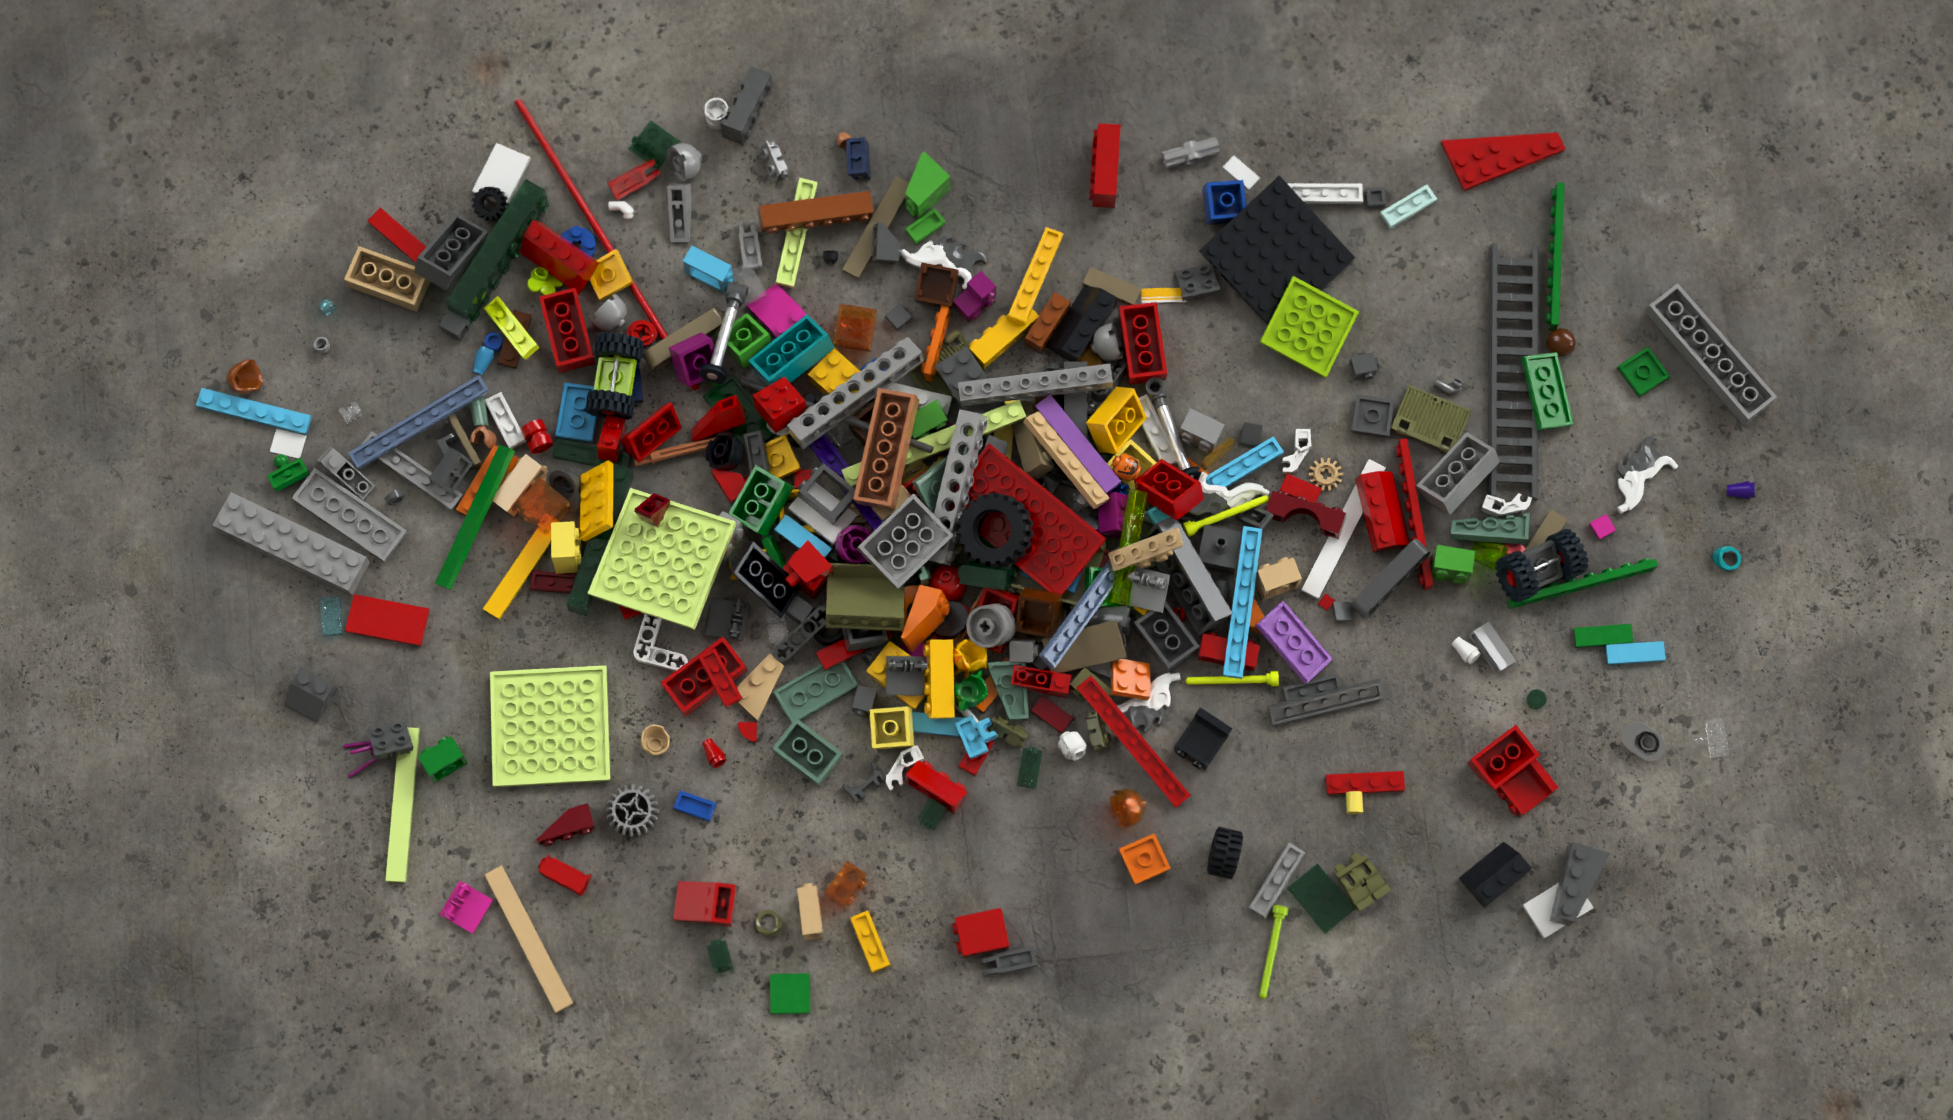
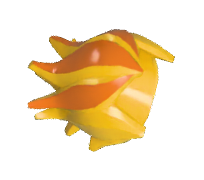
[953,639,988,679]

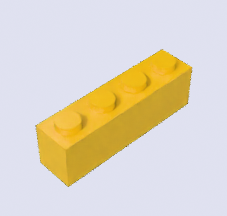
[969,309,1039,370]
[923,640,955,719]

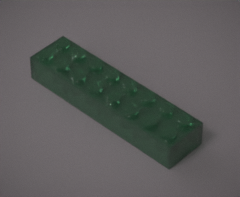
[446,179,549,325]

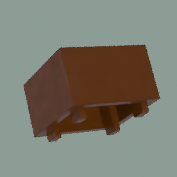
[914,263,959,309]
[1015,587,1062,638]

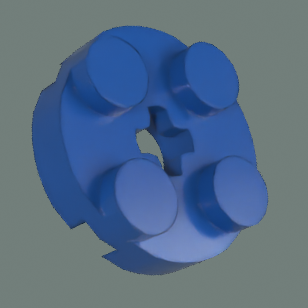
[561,226,596,258]

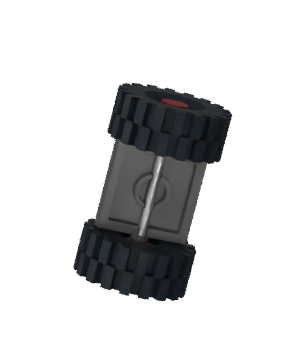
[1495,529,1589,603]

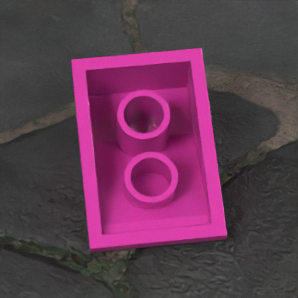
[746,284,806,340]

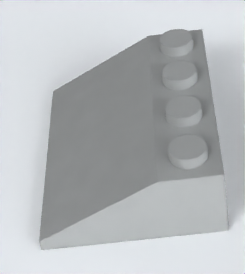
[856,493,954,589]

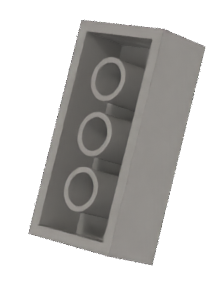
[1416,432,1500,515]

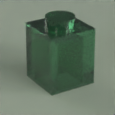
[918,797,947,830]

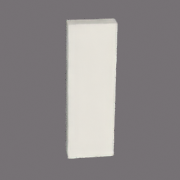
[484,392,527,449]

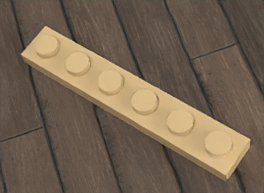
[1023,411,1110,509]

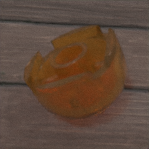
[1110,789,1146,828]

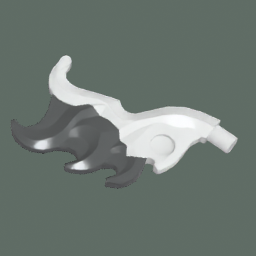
[901,236,986,290]
[1617,436,1678,514]
[1189,472,1270,522]
[1117,672,1180,733]

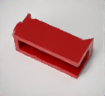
[538,855,592,896]

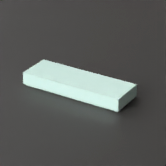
[1380,185,1437,229]

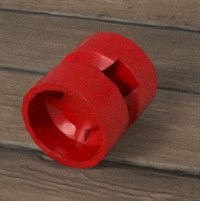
[521,419,554,454]

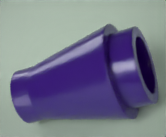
[1727,481,1755,500]

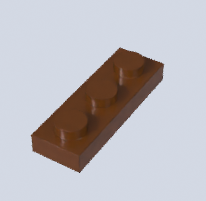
[498,310,532,369]

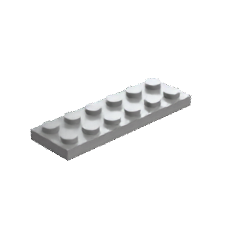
[292,468,408,563]

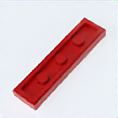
[367,207,426,263]
[816,630,893,671]

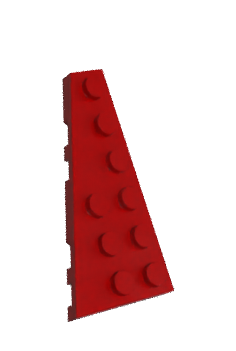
[1441,132,1566,191]

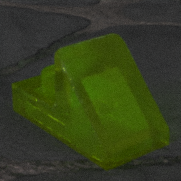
[1472,541,1508,570]

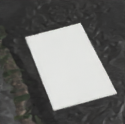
[1223,156,1260,189]

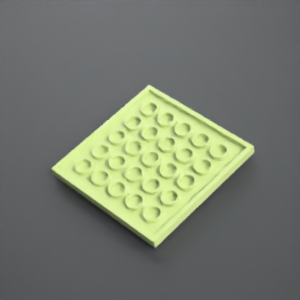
[588,488,737,630]
[490,665,611,787]

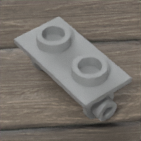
[760,141,789,182]

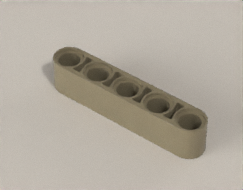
[642,307,724,371]

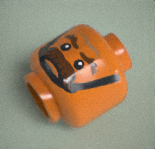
[1111,453,1141,481]

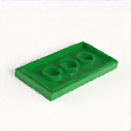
[1521,352,1574,431]

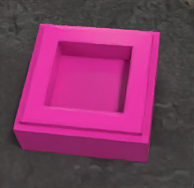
[1589,514,1616,540]

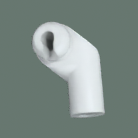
[609,201,634,219]

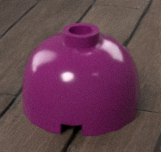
[835,525,871,564]

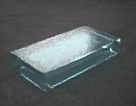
[320,596,343,637]

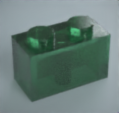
[707,939,734,974]

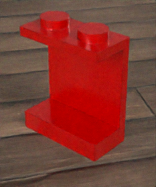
[1496,759,1559,818]

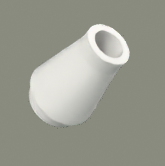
[1452,637,1481,665]

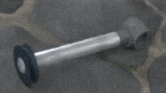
[698,282,748,384]
[1146,377,1202,479]

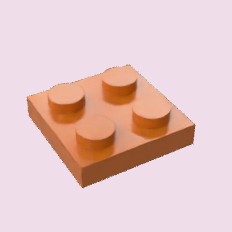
[1111,659,1151,700]
[1119,833,1171,885]

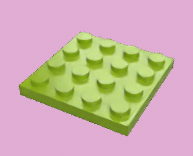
[1259,276,1359,378]

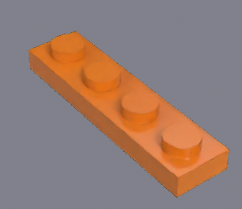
[921,305,951,382]

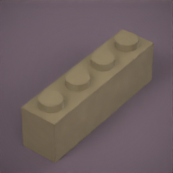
[1011,400,1054,479]

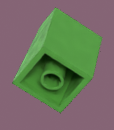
[905,152,951,219]

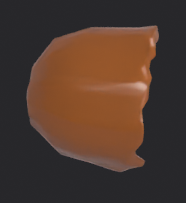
[226,359,263,394]

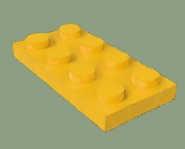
[580,460,613,542]

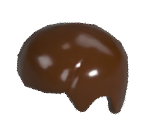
[1546,328,1576,357]

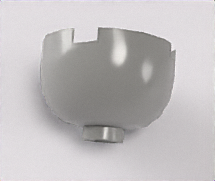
[667,143,702,182]
[590,294,627,331]
[1091,322,1124,362]

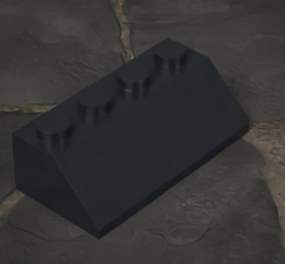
[1045,285,1117,362]
[729,540,801,618]

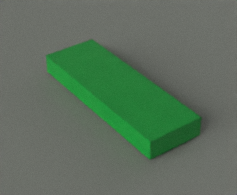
[1573,624,1633,648]

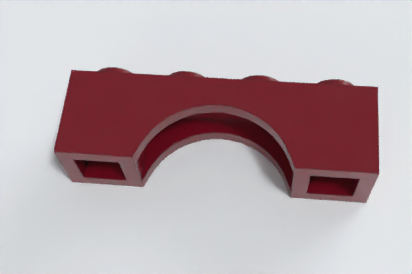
[1266,491,1346,539]

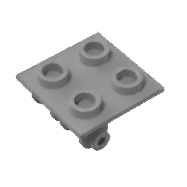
[1128,567,1170,613]

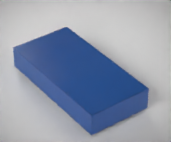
[673,791,717,822]

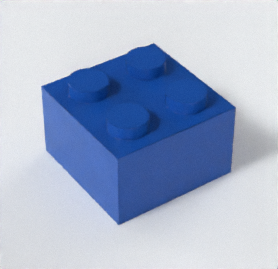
[1202,180,1246,224]

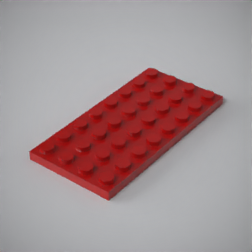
[949,443,1107,596]

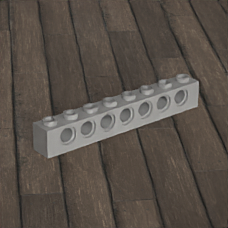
[787,337,924,449]
[958,364,1113,407]
[928,409,988,566]

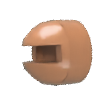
[836,132,852,149]

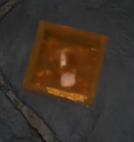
[833,304,878,352]
[515,478,571,536]

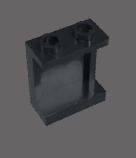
[1173,707,1233,770]

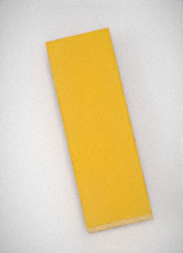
[850,910,890,973]

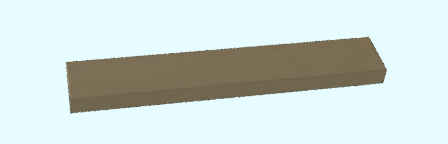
[842,176,909,280]

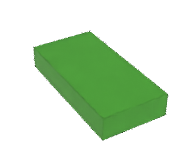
[905,208,946,245]

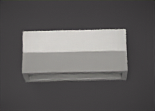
[1468,622,1516,675]

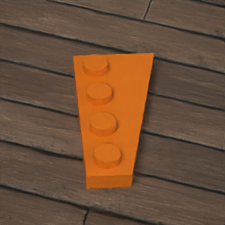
[456,445,520,516]

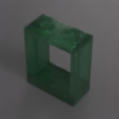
[957,561,1015,590]

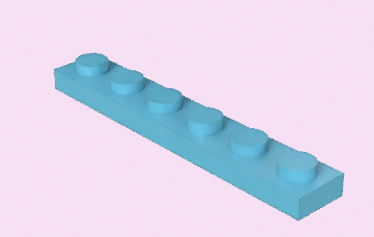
[196,388,312,435]

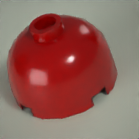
[928,565,967,601]

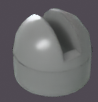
[314,337,330,354]

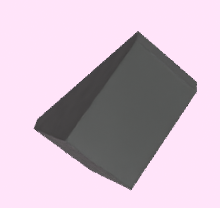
[1236,507,1274,533]

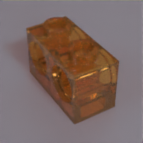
[824,860,867,908]

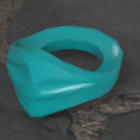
[1712,546,1741,571]

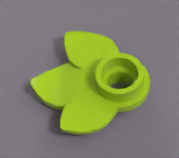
[527,267,563,295]

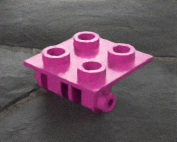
[439,881,493,934]

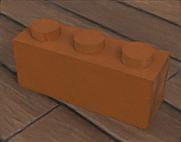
[1024,292,1071,354]

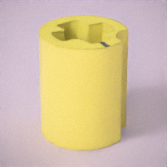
[1346,791,1363,814]

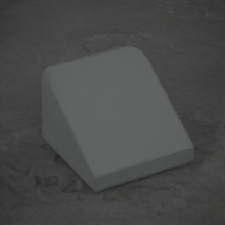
[1240,422,1263,446]
[1332,601,1354,623]

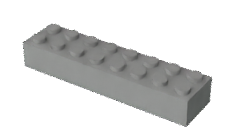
[1645,283,1777,426]
[212,492,370,596]

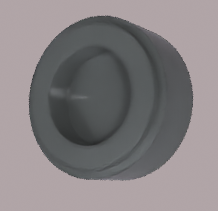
[385,489,405,506]

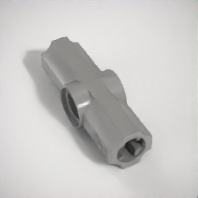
[1162,137,1220,169]

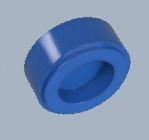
[484,332,504,352]

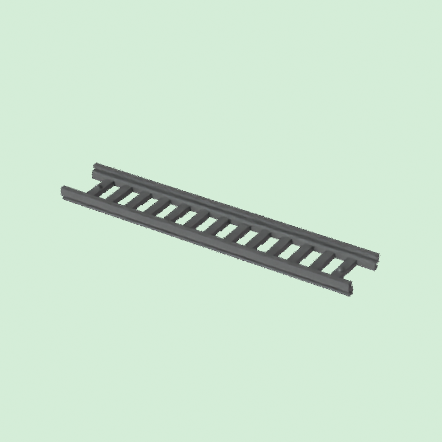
[1488,243,1539,501]

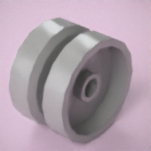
[966,604,1016,648]

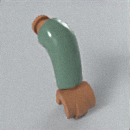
[454,389,497,449]

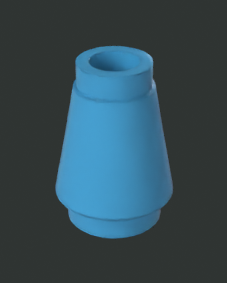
[472,346,495,375]

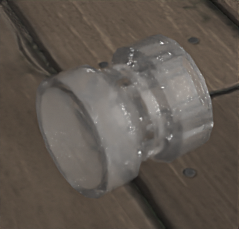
[338,400,364,426]

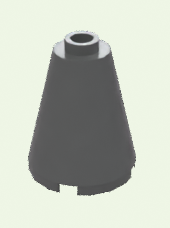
[1085,606,1135,644]

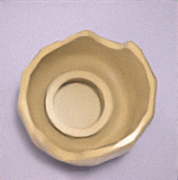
[640,724,670,756]

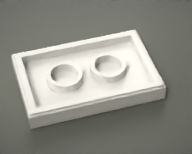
[472,143,531,207]
[788,482,857,545]
[1522,883,1594,939]

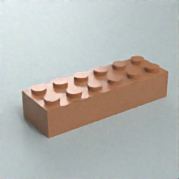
[853,388,919,511]

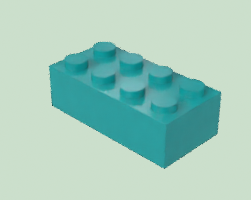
[748,314,835,386]

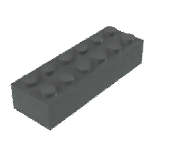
[1141,517,1233,637]

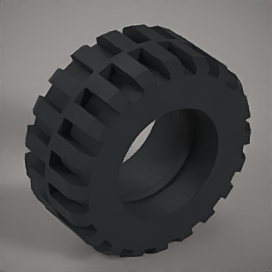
[957,493,1034,568]

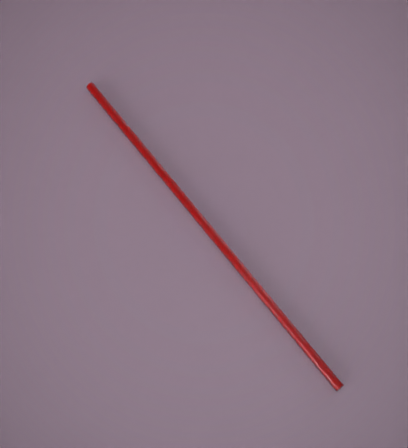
[514,99,700,391]

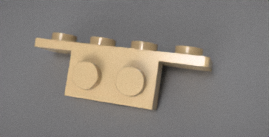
[1108,528,1183,571]

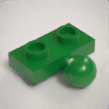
[267,454,310,492]

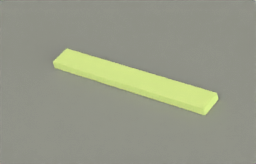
[386,727,420,883]

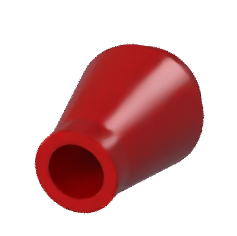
[702,738,727,768]

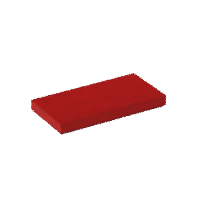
[345,594,430,647]

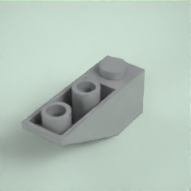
[316,447,375,500]

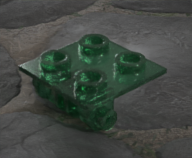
[628,121,681,170]

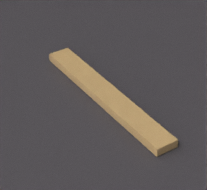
[484,865,573,1013]

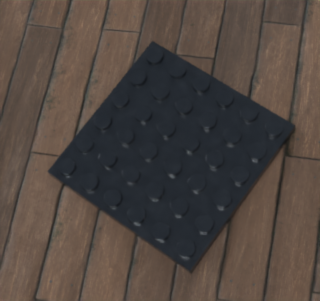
[1199,176,1355,325]

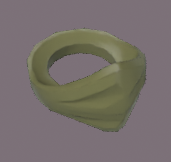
[756,910,782,938]

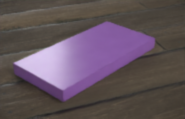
[1255,601,1333,684]

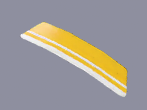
[1141,288,1186,303]

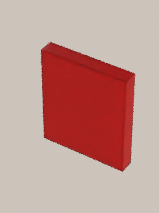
[1318,593,1335,611]

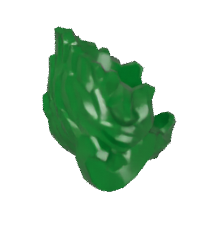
[954,670,988,711]

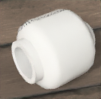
[1058,731,1087,761]

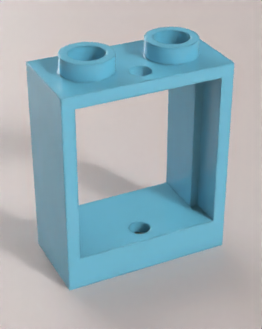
[683,246,735,294]

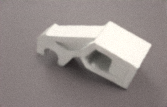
[1282,429,1311,474]
[1480,493,1532,517]
[886,745,924,791]

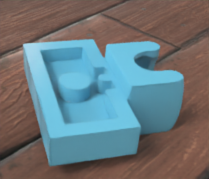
[955,715,998,759]

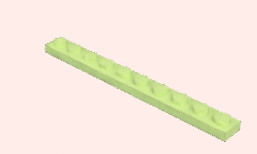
[842,400,1026,487]

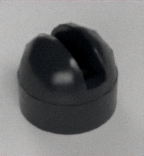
[823,250,838,264]

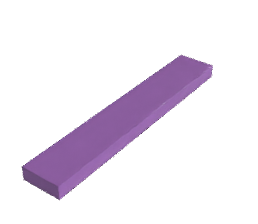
[1035,395,1121,494]

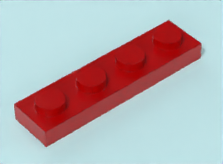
[1325,771,1405,795]

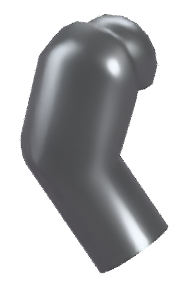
[1434,379,1463,395]

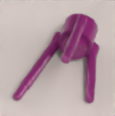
[343,741,379,778]

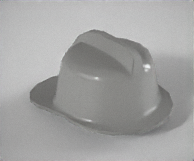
[1621,722,1666,761]

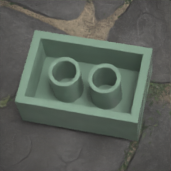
[772,718,843,788]

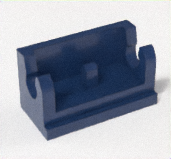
[846,137,871,180]

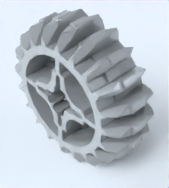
[606,784,659,837]

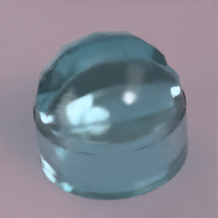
[319,299,337,315]

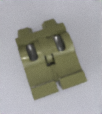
[1334,853,1391,911]

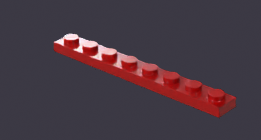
[1395,438,1433,590]
[1076,675,1191,808]

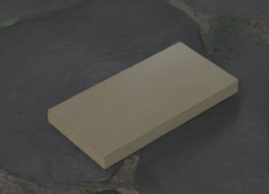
[1042,620,1127,673]

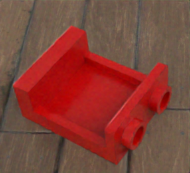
[952,908,1009,958]

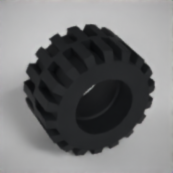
[1207,827,1243,880]

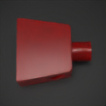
[785,540,833,587]

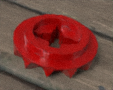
[627,320,657,347]

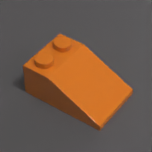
[901,585,950,652]

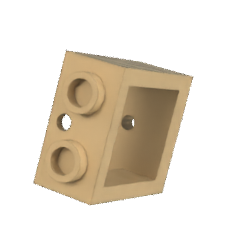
[797,883,824,941]

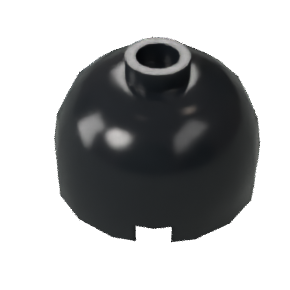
[705,432,743,471]

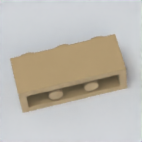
[493,454,549,517]

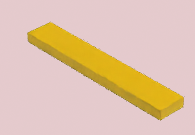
[1007,227,1064,326]
[483,515,559,620]

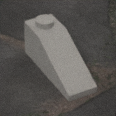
[667,183,692,242]

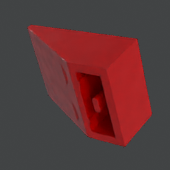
[673,881,737,927]

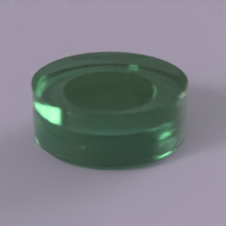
[1526,689,1547,710]

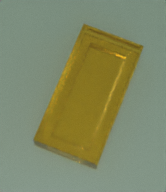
[1201,437,1235,471]

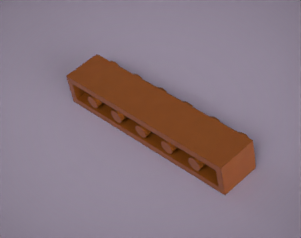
[757,191,874,234]

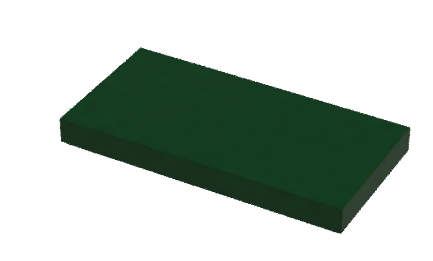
[703,374,776,451]

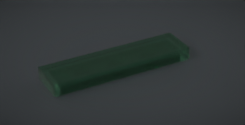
[552,439,631,473]

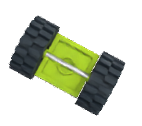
[585,332,644,420]

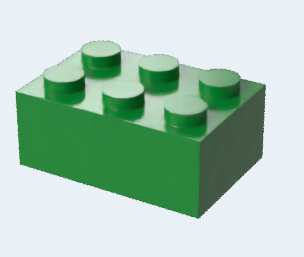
[728,465,794,537]

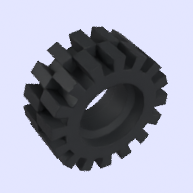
[472,187,509,221]

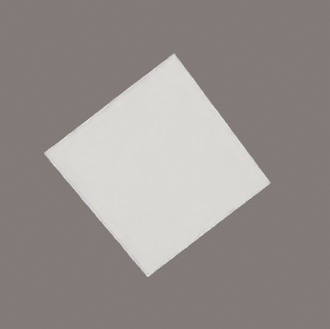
[270,429,306,458]

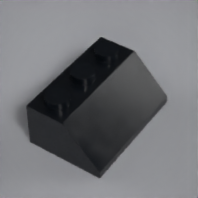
[1459,842,1532,908]

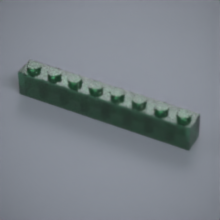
[567,464,634,616]

